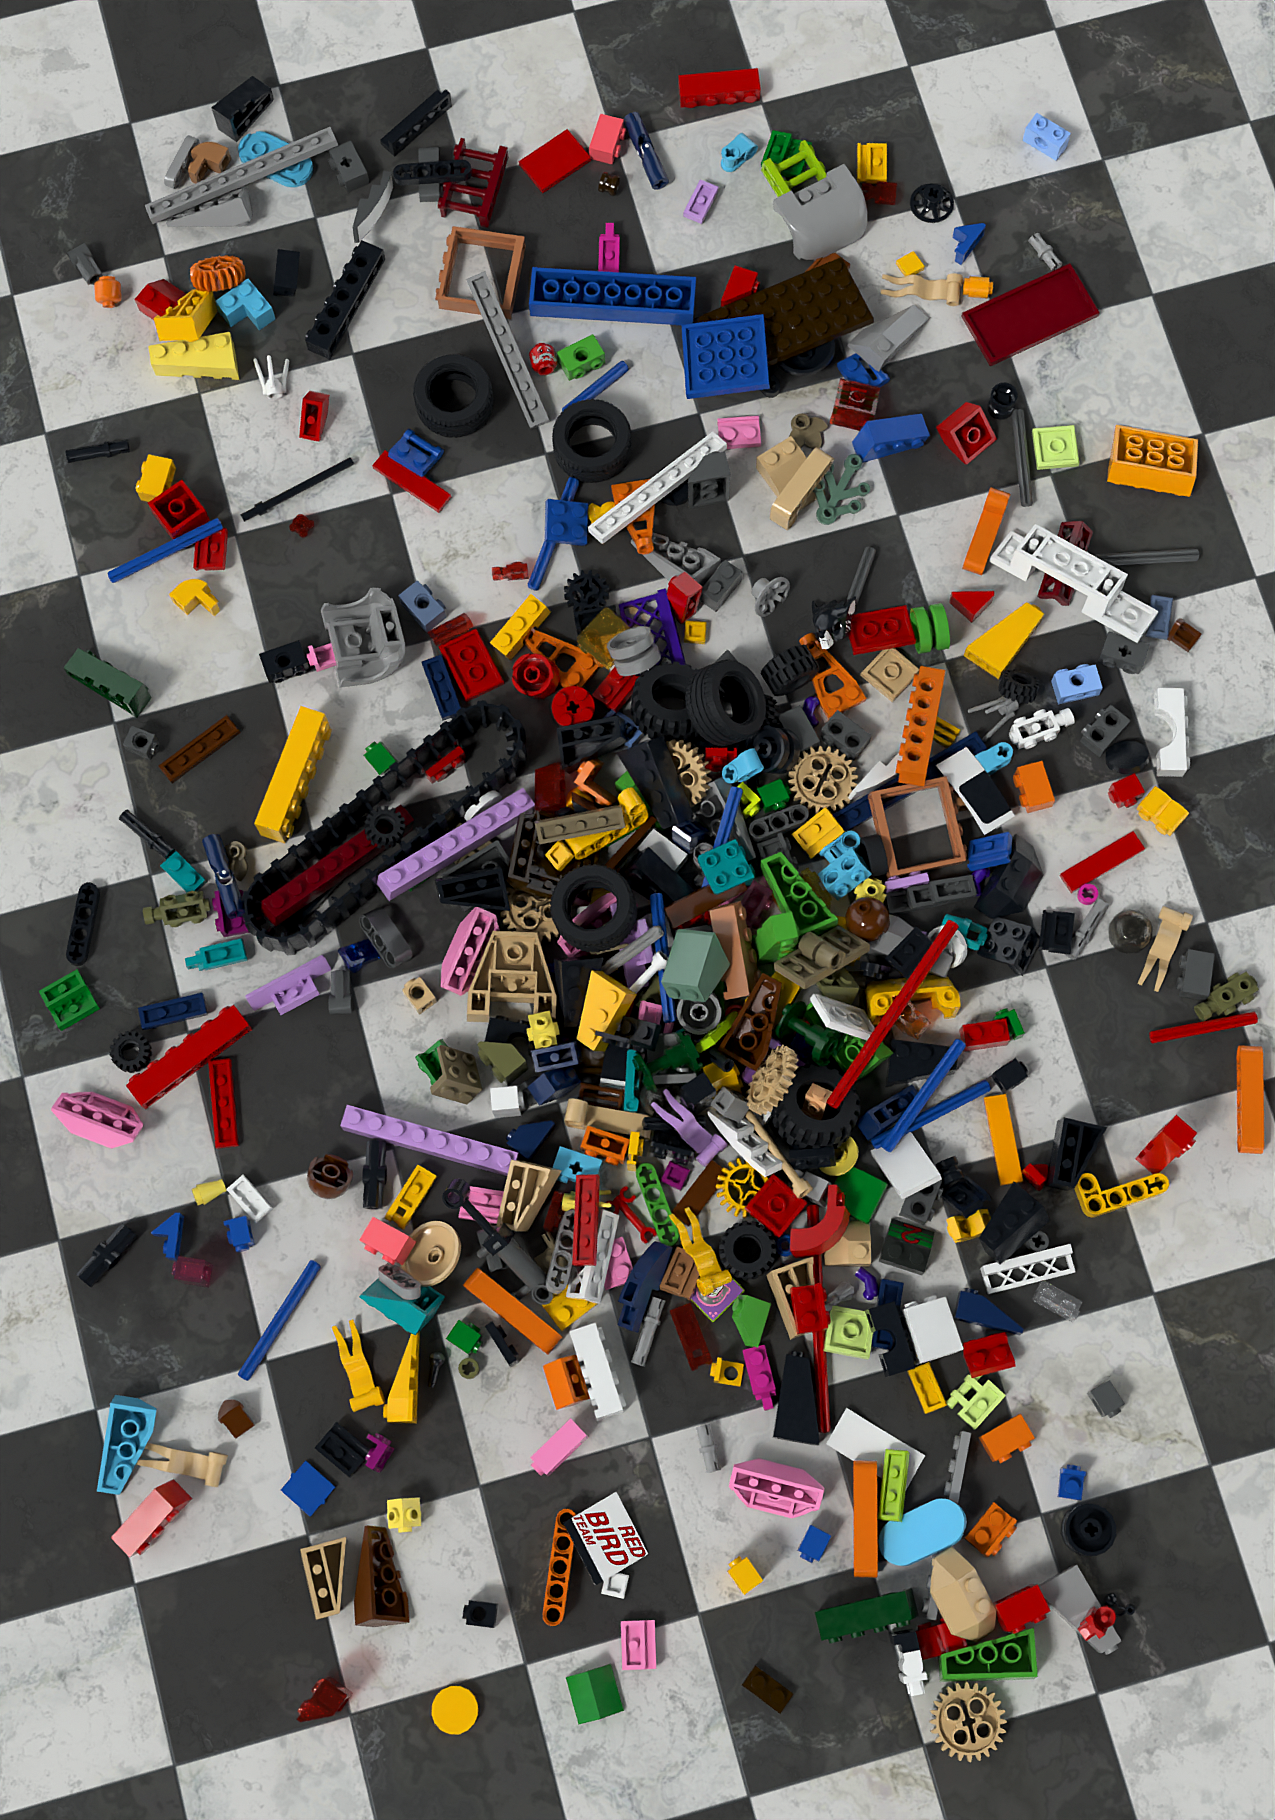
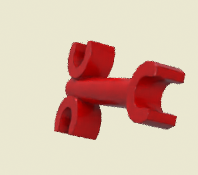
[603,1186,657,1245]

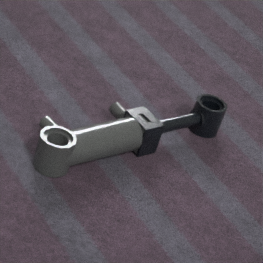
[442,1179,559,1305]

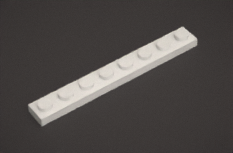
[588,432,727,544]

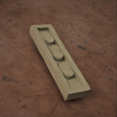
[535,805,626,844]

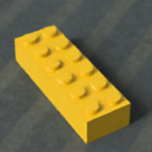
[254,706,332,843]

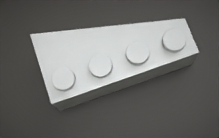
[569,1323,626,1421]

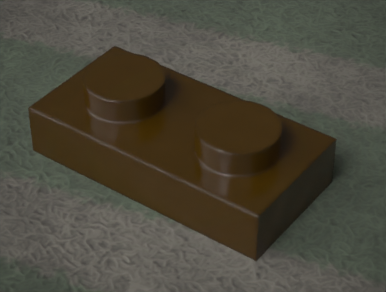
[742,1665,793,1714]

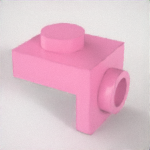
[306,643,336,672]

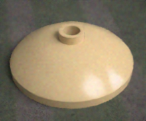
[400,1221,461,1287]

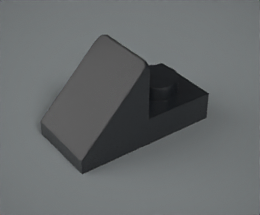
[555,792,599,817]

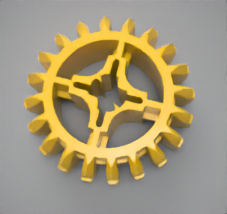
[715,1158,768,1218]

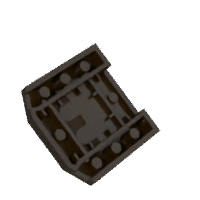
[505,810,600,907]

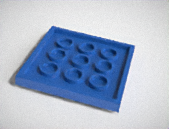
[681,314,770,399]

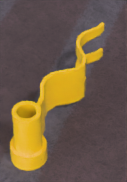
[669,1207,732,1296]
[332,1319,385,1412]

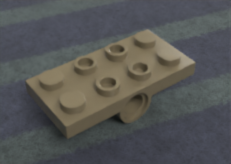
[774,925,870,989]

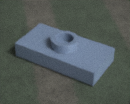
[1145,595,1173,640]

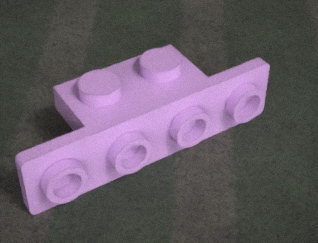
[610,903,654,989]
[245,955,331,1015]

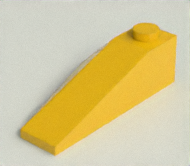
[383,1331,420,1424]

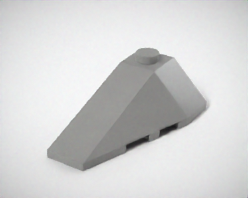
[166,186,253,227]
[847,305,929,372]
[631,533,721,587]
[691,777,756,861]
[867,914,953,978]

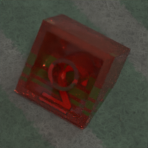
[829,378,880,431]

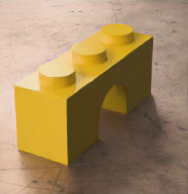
[490,594,551,661]

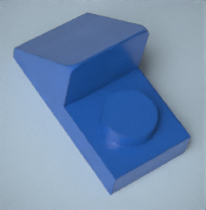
[953,223,986,265]
[151,1213,184,1261]

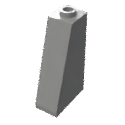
[1038,1565,1121,1655]

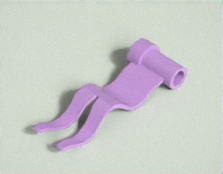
[651,1089,728,1167]

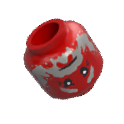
[529,343,558,375]

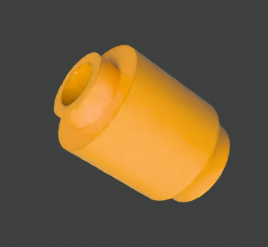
[963,276,993,298]

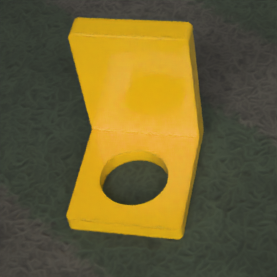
[710,1357,744,1387]

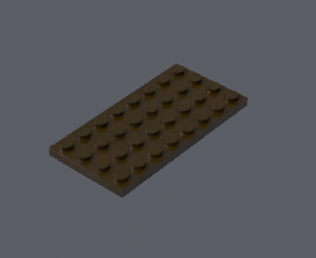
[693,257,874,367]

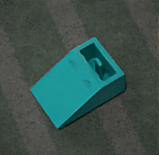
[359,1278,445,1335]

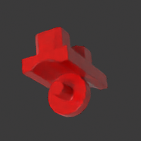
[1078,1606,1116,1641]

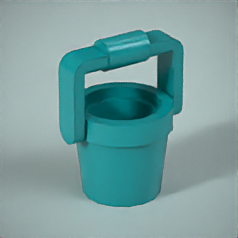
[941,914,987,950]

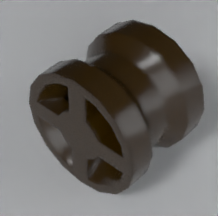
[598,171,620,196]

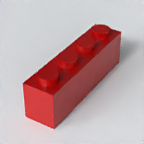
[678,68,761,108]

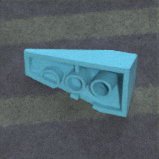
[97,1395,157,1495]

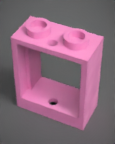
[530,1418,588,1476]

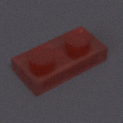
[427,613,473,646]

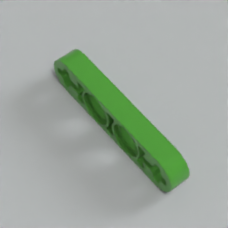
[636,1163,679,1247]

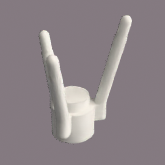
[253,355,289,399]

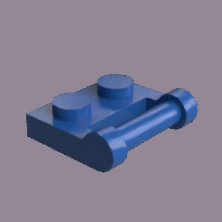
[837,353,890,397]
[388,428,444,477]

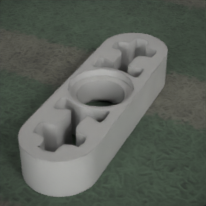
[164,135,200,189]
[378,1264,421,1300]

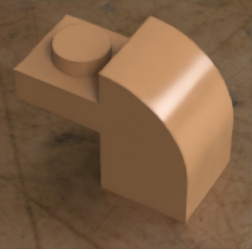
[188,142,231,184]

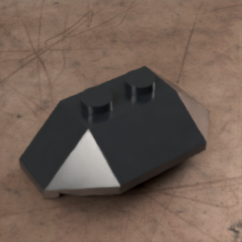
[974,834,1043,919]

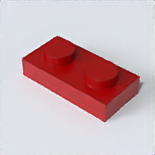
[425,746,466,784]

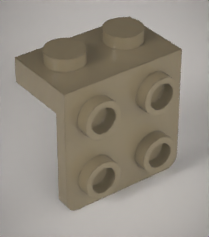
[430,1045,482,1105]

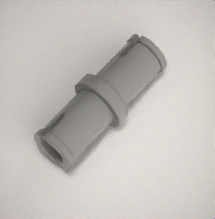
[1028,233,1063,271]
[696,1424,721,1473]

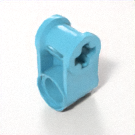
[721,133,758,172]
[974,742,1013,776]
[722,748,764,784]
[819,831,860,864]

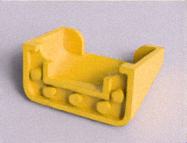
[864,975,961,1026]

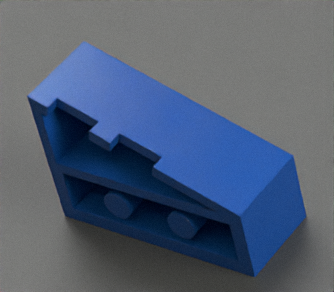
[852,414,930,463]

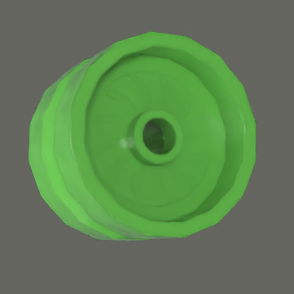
[910,603,950,654]

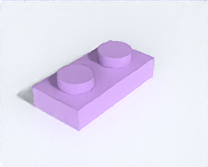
[683,180,719,224]
[884,871,929,893]

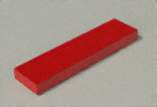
[372,450,452,513]
[1059,831,1145,893]
[208,1058,239,1149]
[572,1174,600,1266]

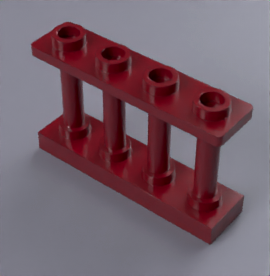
[438,138,509,228]

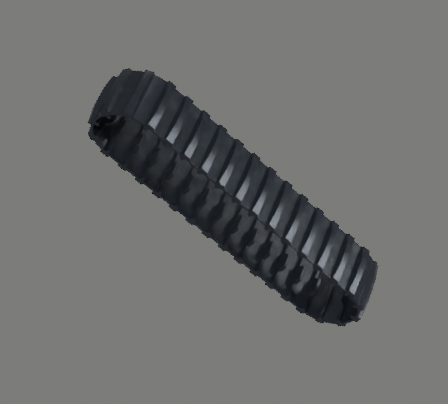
[242,700,527,956]

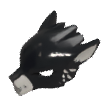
[812,596,856,649]

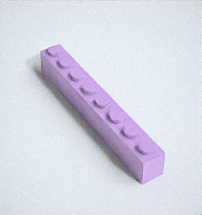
[377,788,535,901]
[340,1105,520,1176]

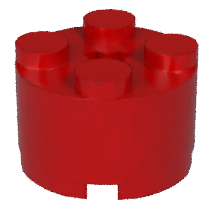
[512,654,561,699]
[552,686,595,727]

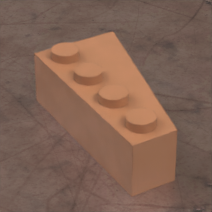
[709,901,762,1000]

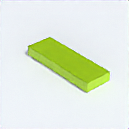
[695,1011,738,1054]
[877,1449,910,1522]

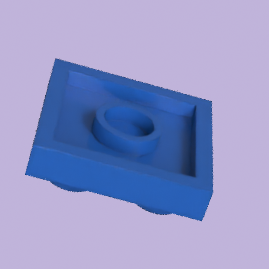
[544,499,588,546]

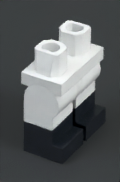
[889,1629,927,1696]

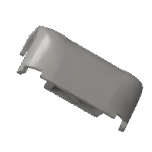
[773,164,868,261]
[321,588,406,688]

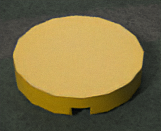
[432,1686,478,1734]

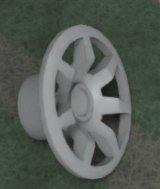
[752,577,790,617]

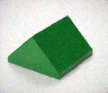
[566,1664,624,1725]

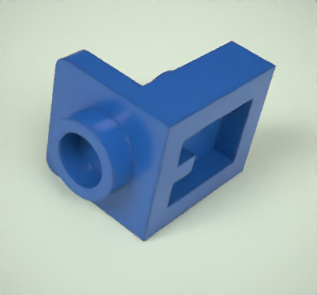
[1057,1465,1086,1500]

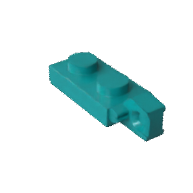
[185,938,248,971]
[624,1049,641,1112]

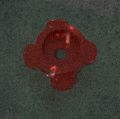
[289,514,314,538]

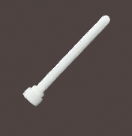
[629,951,668,993]

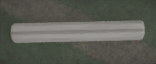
[600,925,664,975]

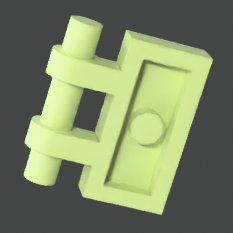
[946,1374,1006,1430]

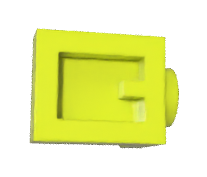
[737,782,761,819]

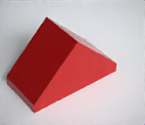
[950,591,994,623]

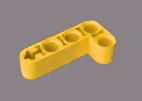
[565,787,648,860]
[1074,1173,1169,1218]

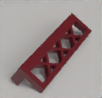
[1037,521,1093,606]

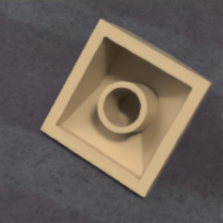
[824,1221,871,1267]

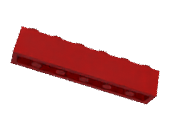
[126,1005,253,1110]

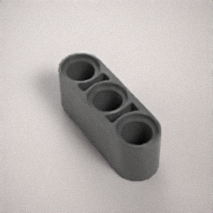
[419,147,441,202]
[749,804,809,844]
[359,908,412,968]

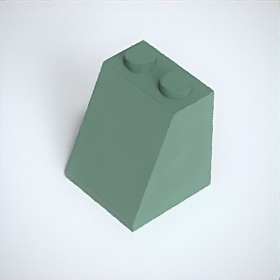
[661,929,730,1002]

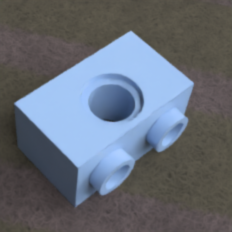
[1023,113,1071,161]
[1051,664,1103,705]

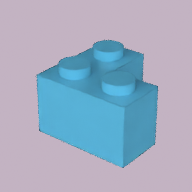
[215,279,276,330]

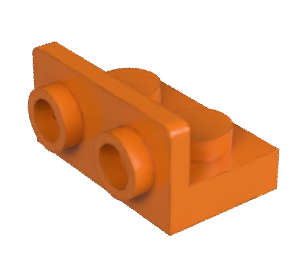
[964,1502,1017,1557]

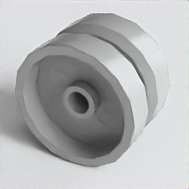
[607,626,661,676]

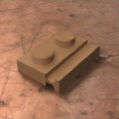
[660,1246,700,1301]

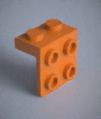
[574,758,618,807]

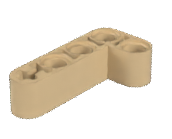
[770,447,834,530]
[564,1099,652,1141]

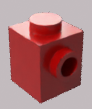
[1108,773,1145,808]

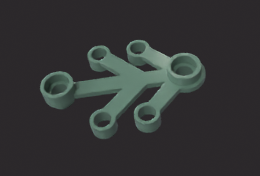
[813,454,870,525]

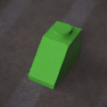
[732,1295,771,1348]

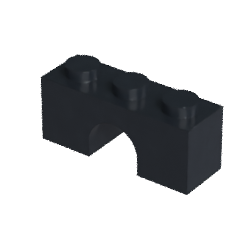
[484,1015,541,1056]
[865,1301,917,1377]

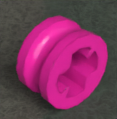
[1077,884,1098,905]

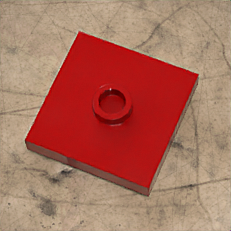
[744,1173,807,1238]

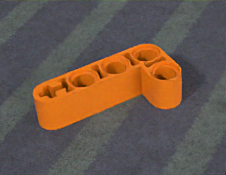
[962,487,1010,575]

